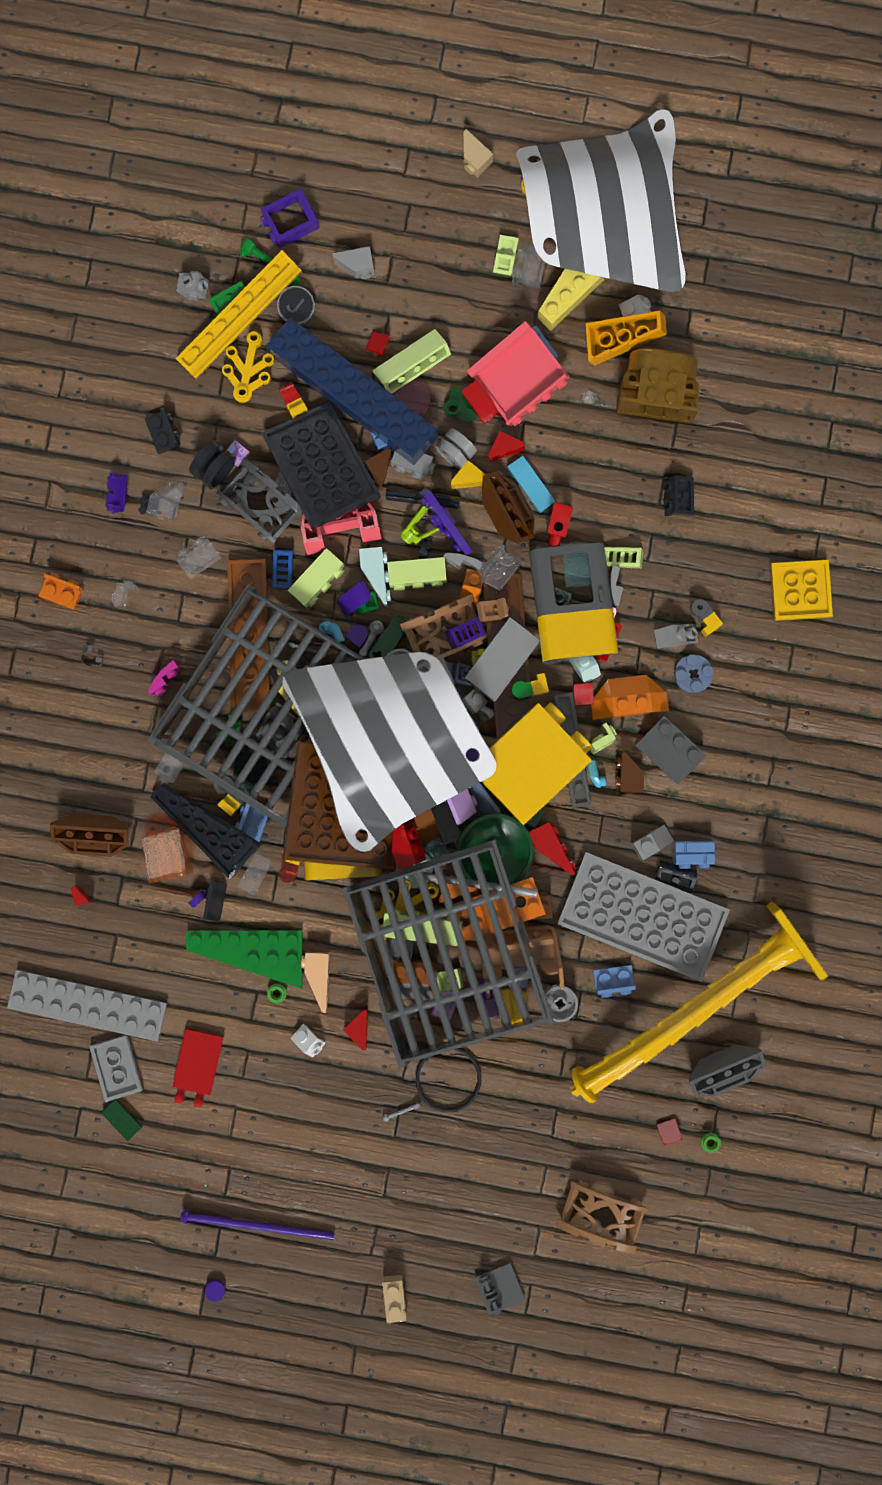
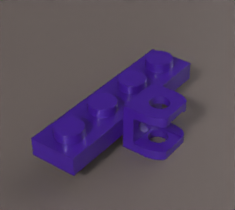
[419,488,472,556]

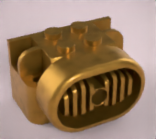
[616,348,699,424]

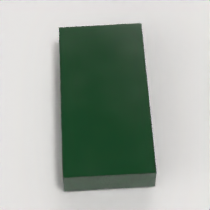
[101,1099,143,1141]

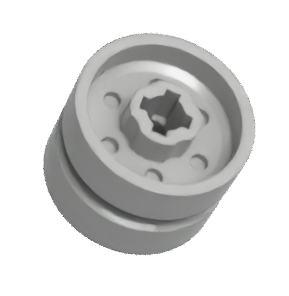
[435,428,477,470]
[544,984,578,1022]

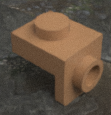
[476,598,509,622]

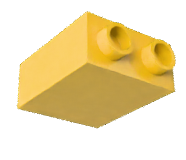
[476,702,593,825]

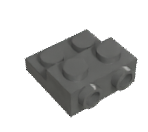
[255,705,306,759]

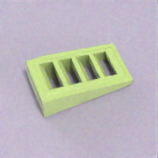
[605,547,643,569]

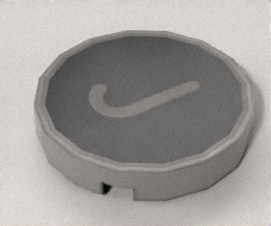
[277,286,315,324]

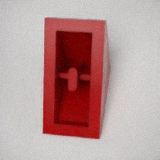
[488,431,525,463]
[343,1009,368,1050]

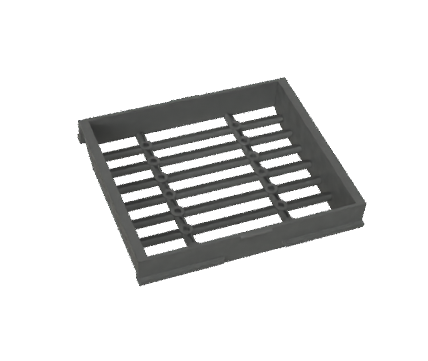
[147,584,365,827]
[343,840,554,1068]

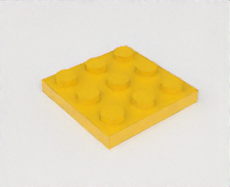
[770,560,833,621]

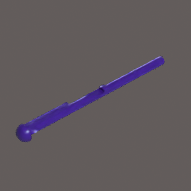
[180,1209,334,1240]

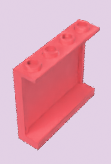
[467,321,570,426]

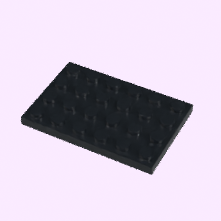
[262,401,381,530]

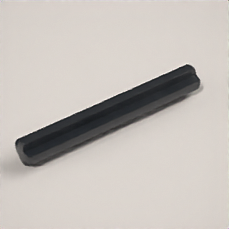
[385,489,460,509]

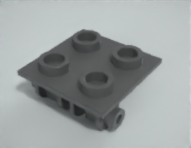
[474,1263,525,1316]

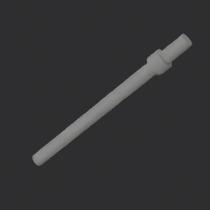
[423,872,538,897]

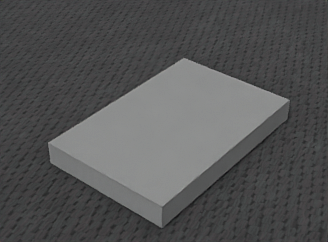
[89,1035,144,1102]

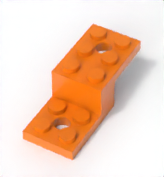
[441,877,545,941]

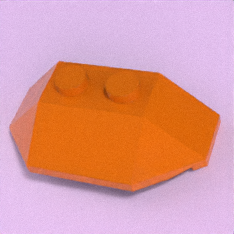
[591,675,669,720]

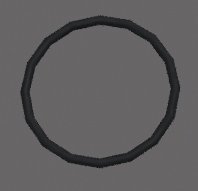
[415,1048,481,1113]

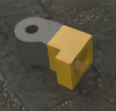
[690,599,723,638]

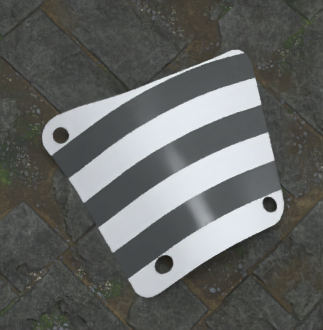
[516,109,685,292]
[282,652,496,852]

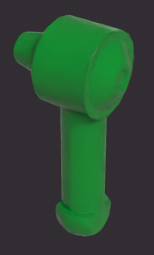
[240,238,273,264]

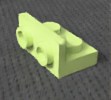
[591,723,617,754]

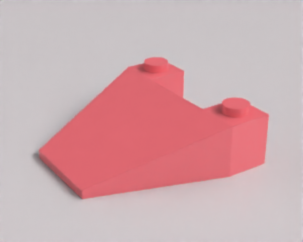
[301,503,381,555]

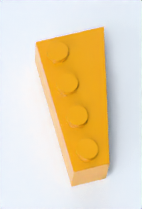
[585,311,667,365]

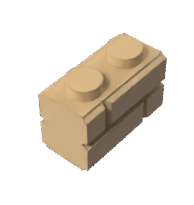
[382,1275,407,1323]

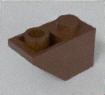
[615,753,644,793]

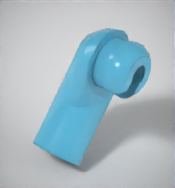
[319,621,345,643]
[587,760,607,788]

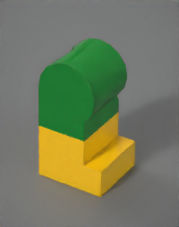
[512,673,549,699]

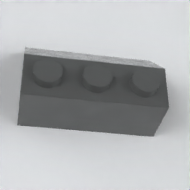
[635,716,707,784]

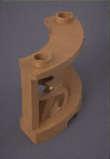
[400,594,488,665]
[556,1180,649,1254]

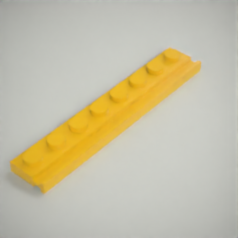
[176,250,302,379]

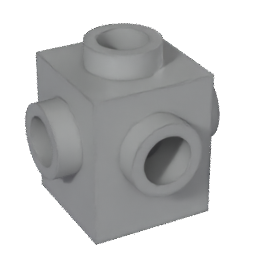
[176,271,209,301]

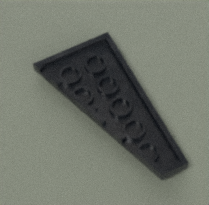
[151,783,262,879]

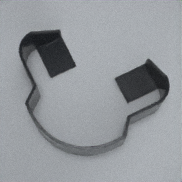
[419,538,432,559]

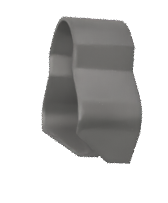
[81,645,103,668]

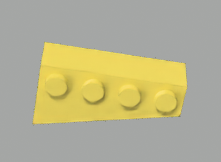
[538,269,604,331]

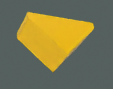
[451,461,486,489]

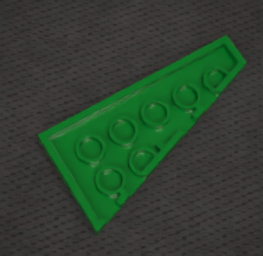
[186,930,303,989]

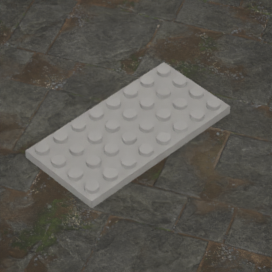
[557,852,730,982]

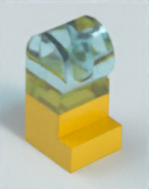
[218,781,253,816]

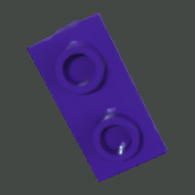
[105,472,127,514]

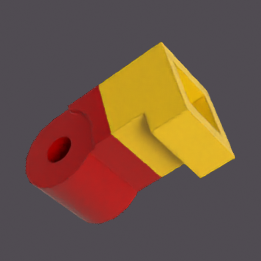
[278,382,308,418]

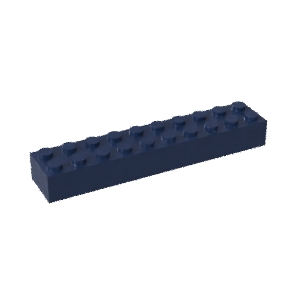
[266,317,438,465]

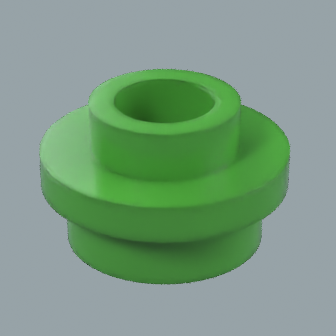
[267,984,287,1003]
[701,1133,721,1153]

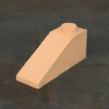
[301,952,330,1013]

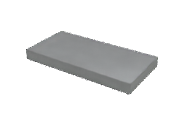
[464,618,540,702]

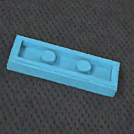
[507,456,556,513]

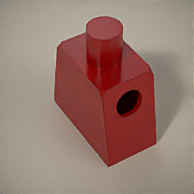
[547,502,573,547]

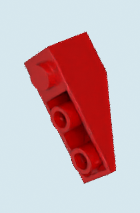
[392,819,427,870]
[529,822,576,876]

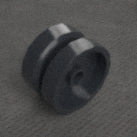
[189,440,237,490]

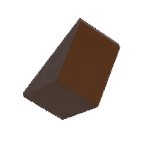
[365,449,392,490]

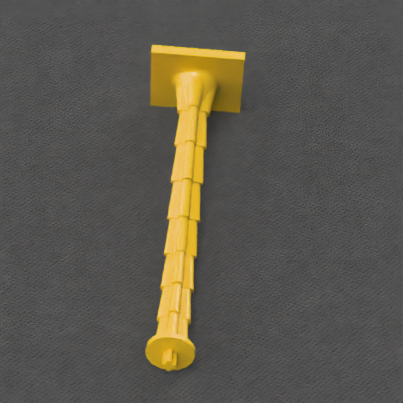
[570,902,828,1103]

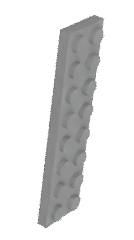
[7,970,168,1042]

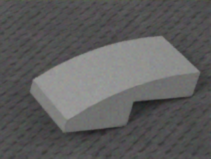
[443,553,484,572]
[609,565,623,608]

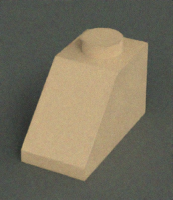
[463,129,493,178]

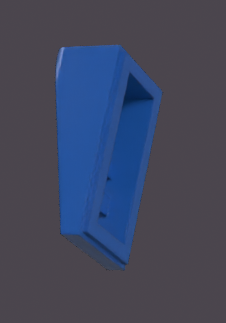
[272,549,293,589]

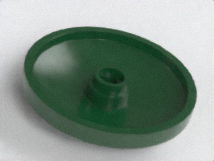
[456,813,534,885]

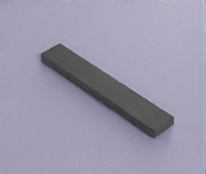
[553,692,591,808]

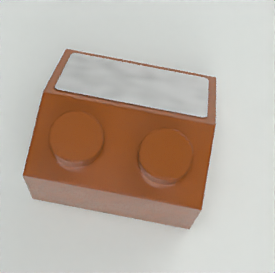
[393,961,437,1001]

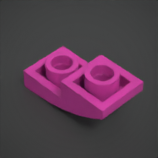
[148,660,181,696]

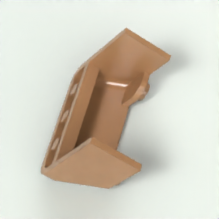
[480,925,564,999]

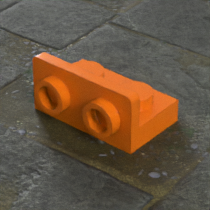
[39,572,84,610]

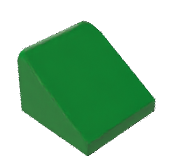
[356,591,380,615]

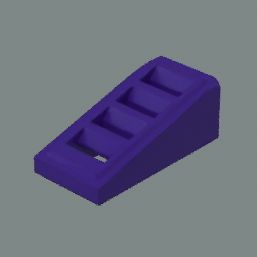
[444,617,486,649]

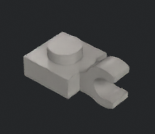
[461,688,495,722]

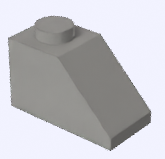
[333,247,375,279]
[631,825,674,860]

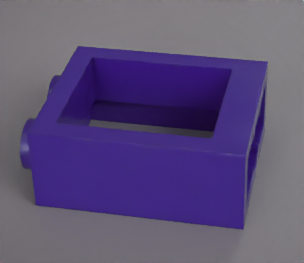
[260,189,319,248]

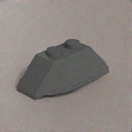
[688,1044,766,1097]

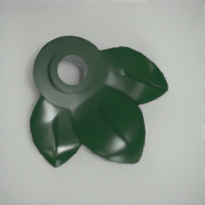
[443,386,477,422]

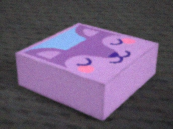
[226,440,250,468]

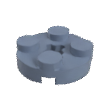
[674,654,713,693]

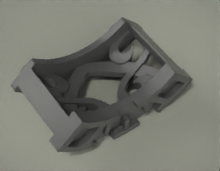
[216,458,302,544]

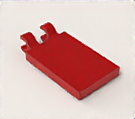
[172,1029,224,1108]

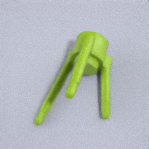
[400,506,440,544]

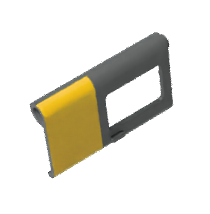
[529,543,619,664]

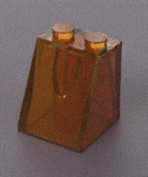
[141,826,193,884]

